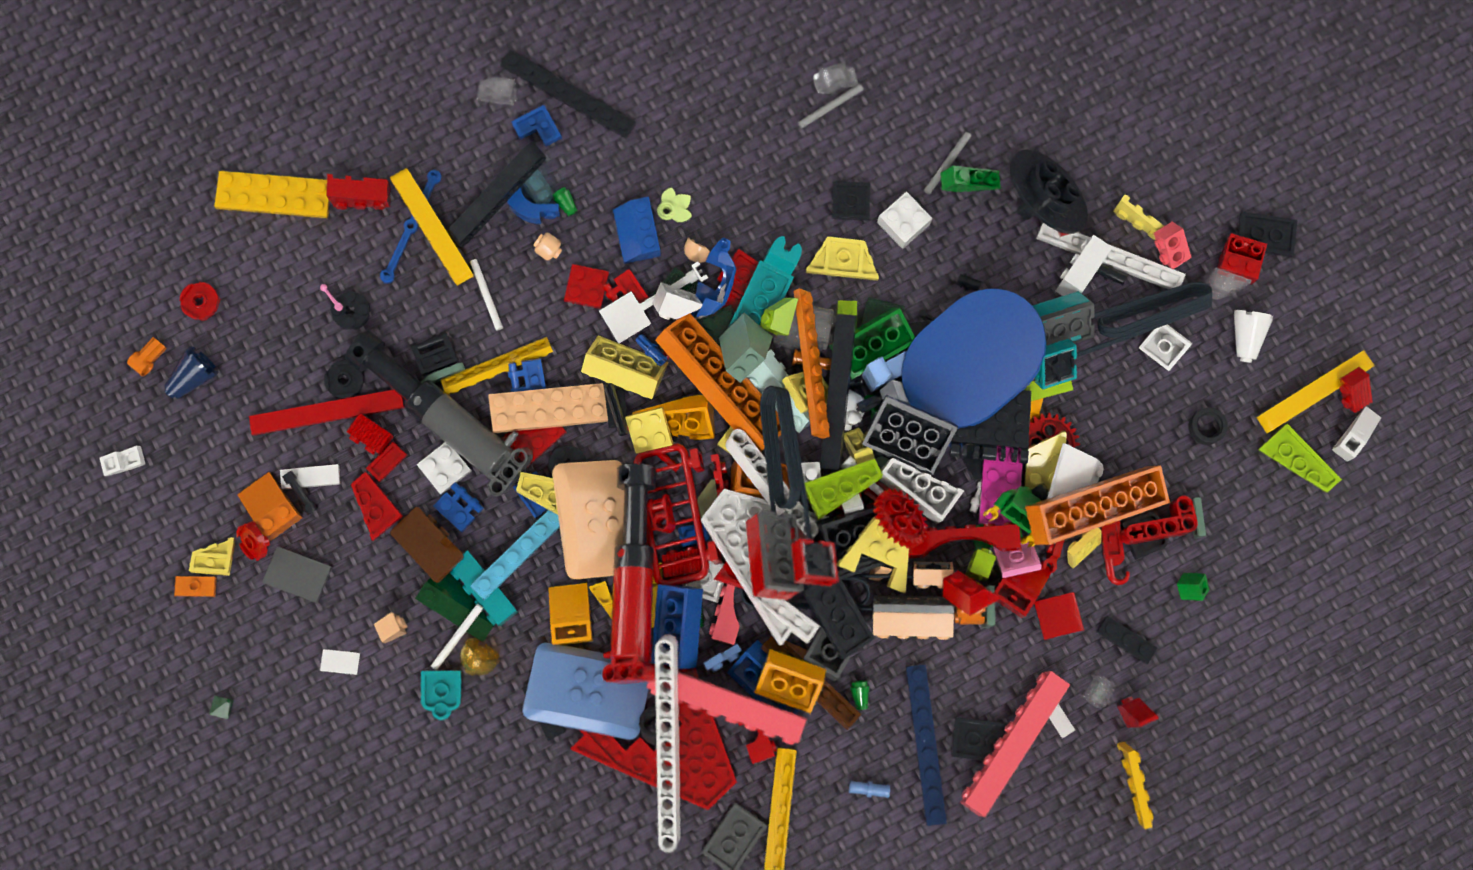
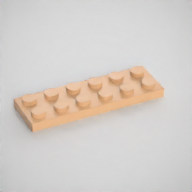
[488,383,608,433]

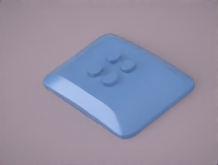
[523,643,648,740]

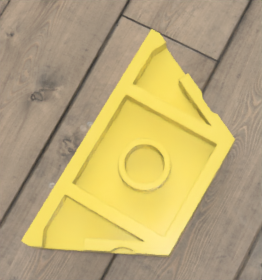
[806,237,879,281]
[1024,431,1067,491]

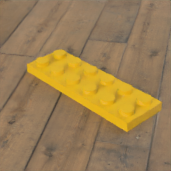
[214,171,330,218]

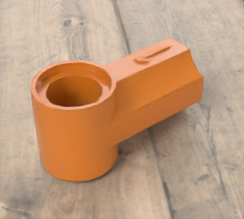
[127,337,167,376]

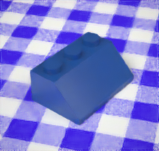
[613,197,661,264]

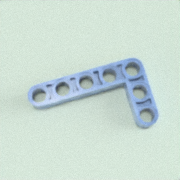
[862,350,908,392]

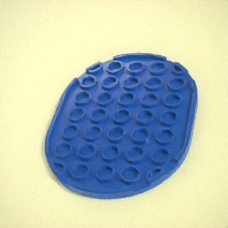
[902,289,1047,429]

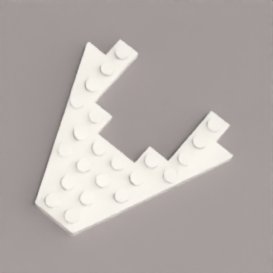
[701,489,828,646]

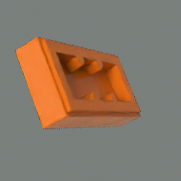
[174,576,217,597]

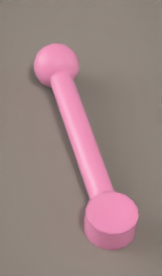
[320,284,343,311]

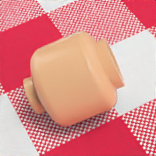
[533,233,562,261]

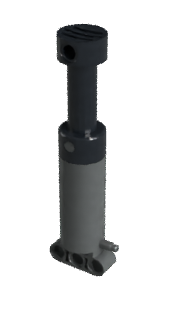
[345,330,533,496]

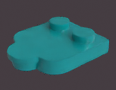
[421,670,462,720]

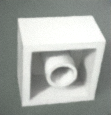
[877,192,932,249]

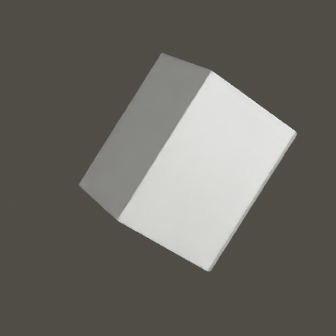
[1139,324,1192,371]

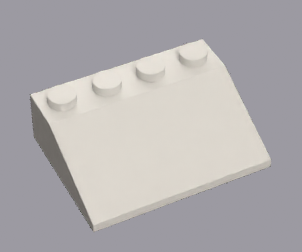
[1047,443,1103,537]

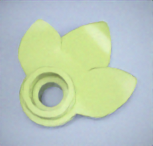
[657,188,692,222]

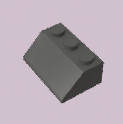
[803,626,851,682]

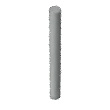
[798,84,863,128]
[924,132,971,195]

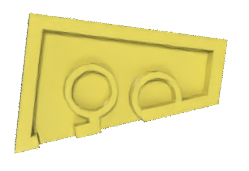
[1113,194,1164,240]

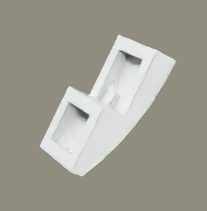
[100,446,145,476]

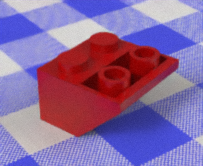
[1216,233,1267,285]

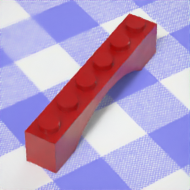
[908,522,1022,559]

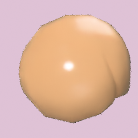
[684,237,710,263]

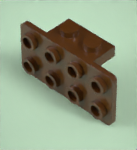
[390,507,464,582]

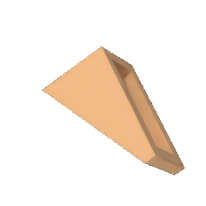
[868,566,892,581]

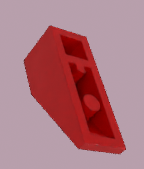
[1117,696,1159,728]

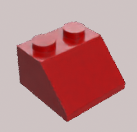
[943,571,1000,616]

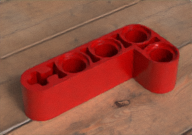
[1120,496,1198,545]

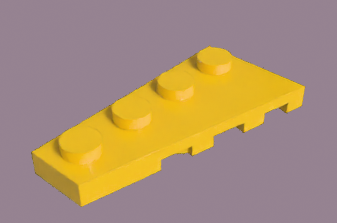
[1117,742,1153,829]

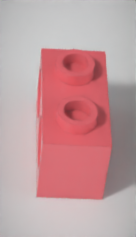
[1154,222,1191,269]

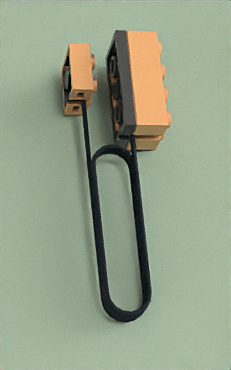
[740,561,954,640]

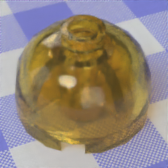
[459,638,500,676]

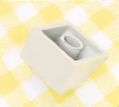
[653,282,702,320]

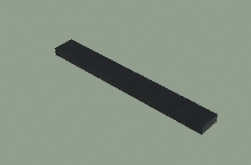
[820,314,857,470]

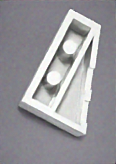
[1056,235,1113,296]

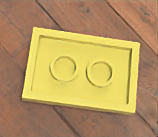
[782,372,829,413]

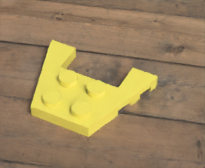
[837,517,909,593]

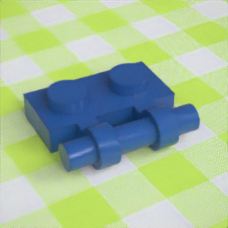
[508,358,546,392]
[433,482,484,532]

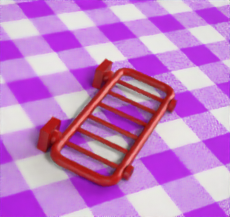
[633,443,723,586]

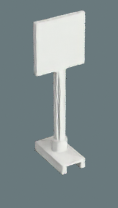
[599,262,708,343]

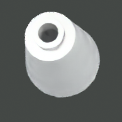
[1234,310,1273,363]

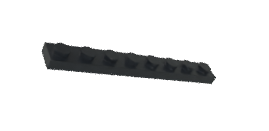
[500,50,636,140]

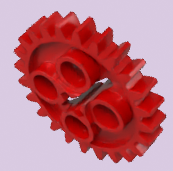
[1028,413,1080,448]
[873,488,928,549]

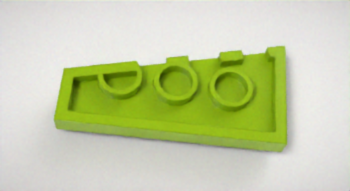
[1258,424,1342,493]
[805,459,883,520]

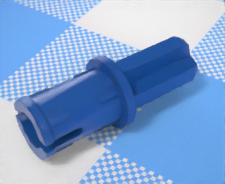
[636,334,668,366]

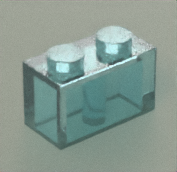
[523,169,553,204]

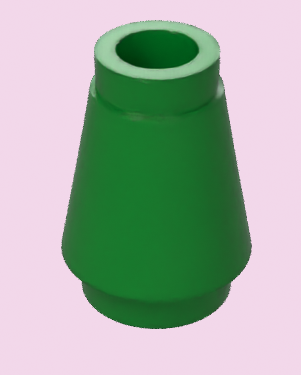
[553,187,578,216]
[850,680,870,710]

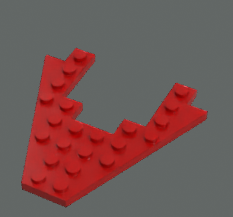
[571,644,737,810]

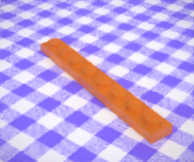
[793,288,830,439]

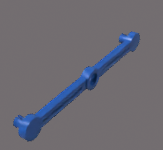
[380,170,442,284]

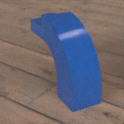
[507,185,560,224]

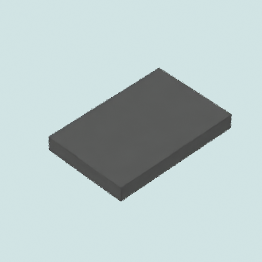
[262,546,332,604]
[701,803,768,870]

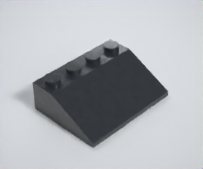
[862,395,958,475]
[815,502,885,580]

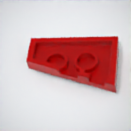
[351,472,403,541]

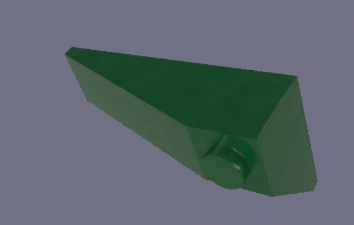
[415,573,494,642]

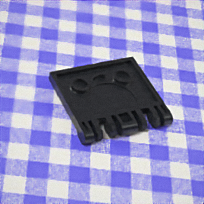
[949,390,1032,464]

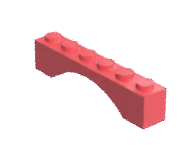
[709,584,740,646]

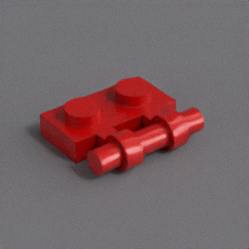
[603,269,649,304]

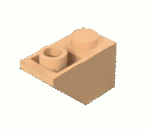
[374,613,407,643]

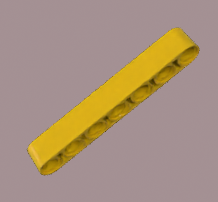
[390,168,473,286]
[1256,350,1375,433]

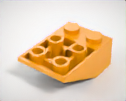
[548,583,593,645]

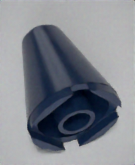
[164,346,219,399]

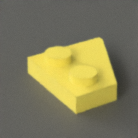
[189,537,236,576]

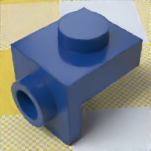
[678,522,710,547]

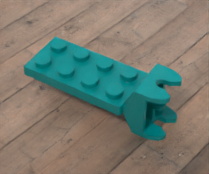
[728,236,802,332]

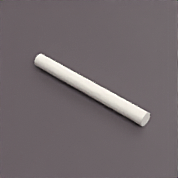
[470,259,503,330]
[431,604,483,670]

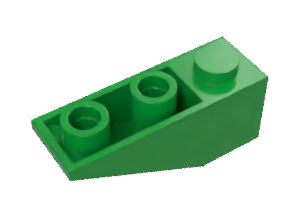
[940,166,1001,192]

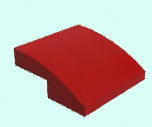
[1034,592,1085,640]

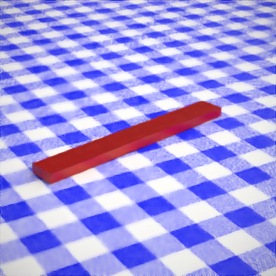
[249,390,405,436]

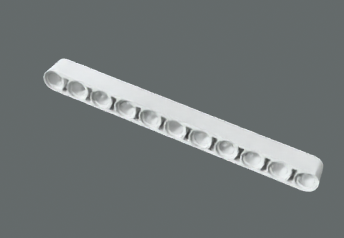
[655,635,680,852]

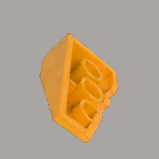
[632,395,715,440]

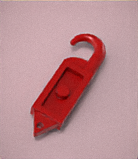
[1100,520,1130,585]

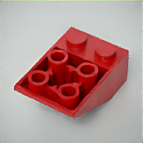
[994,562,1051,618]

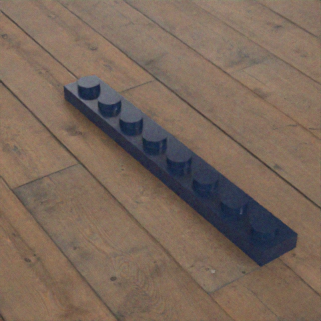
[906,665,947,826]

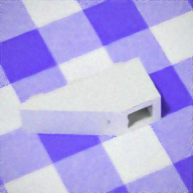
[1332,406,1381,462]

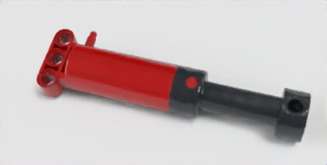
[602,464,656,684]

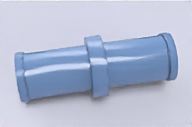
[849,780,890,798]

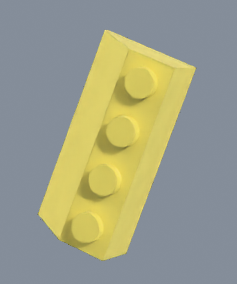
[581,335,668,399]

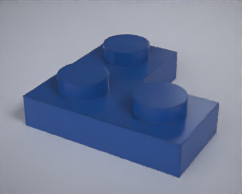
[511,105,562,147]

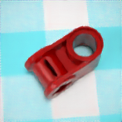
[647,494,676,534]

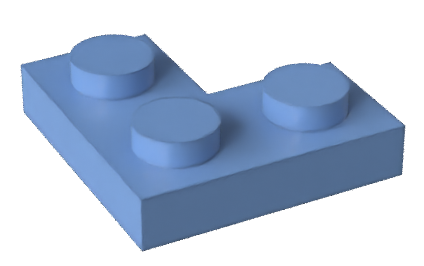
[704,644,741,673]

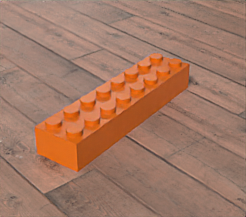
[655,313,781,452]
[1025,465,1170,545]

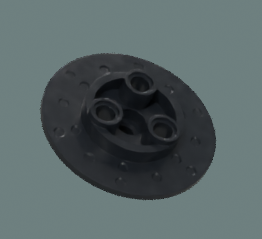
[1010,149,1088,234]

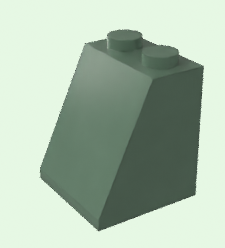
[719,313,773,383]

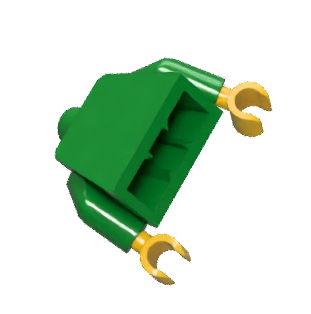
[983,486,1041,547]

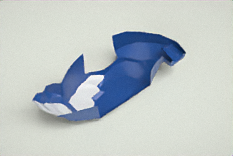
[691,238,736,320]

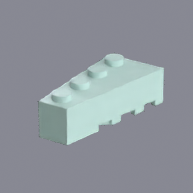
[747,349,810,433]

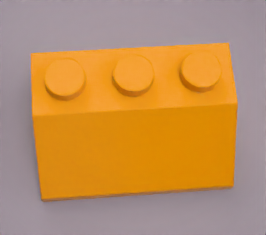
[754,649,826,713]

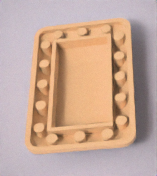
[552,460,624,579]

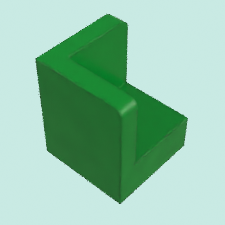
[1177,573,1210,601]

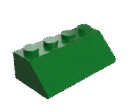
[829,307,915,379]

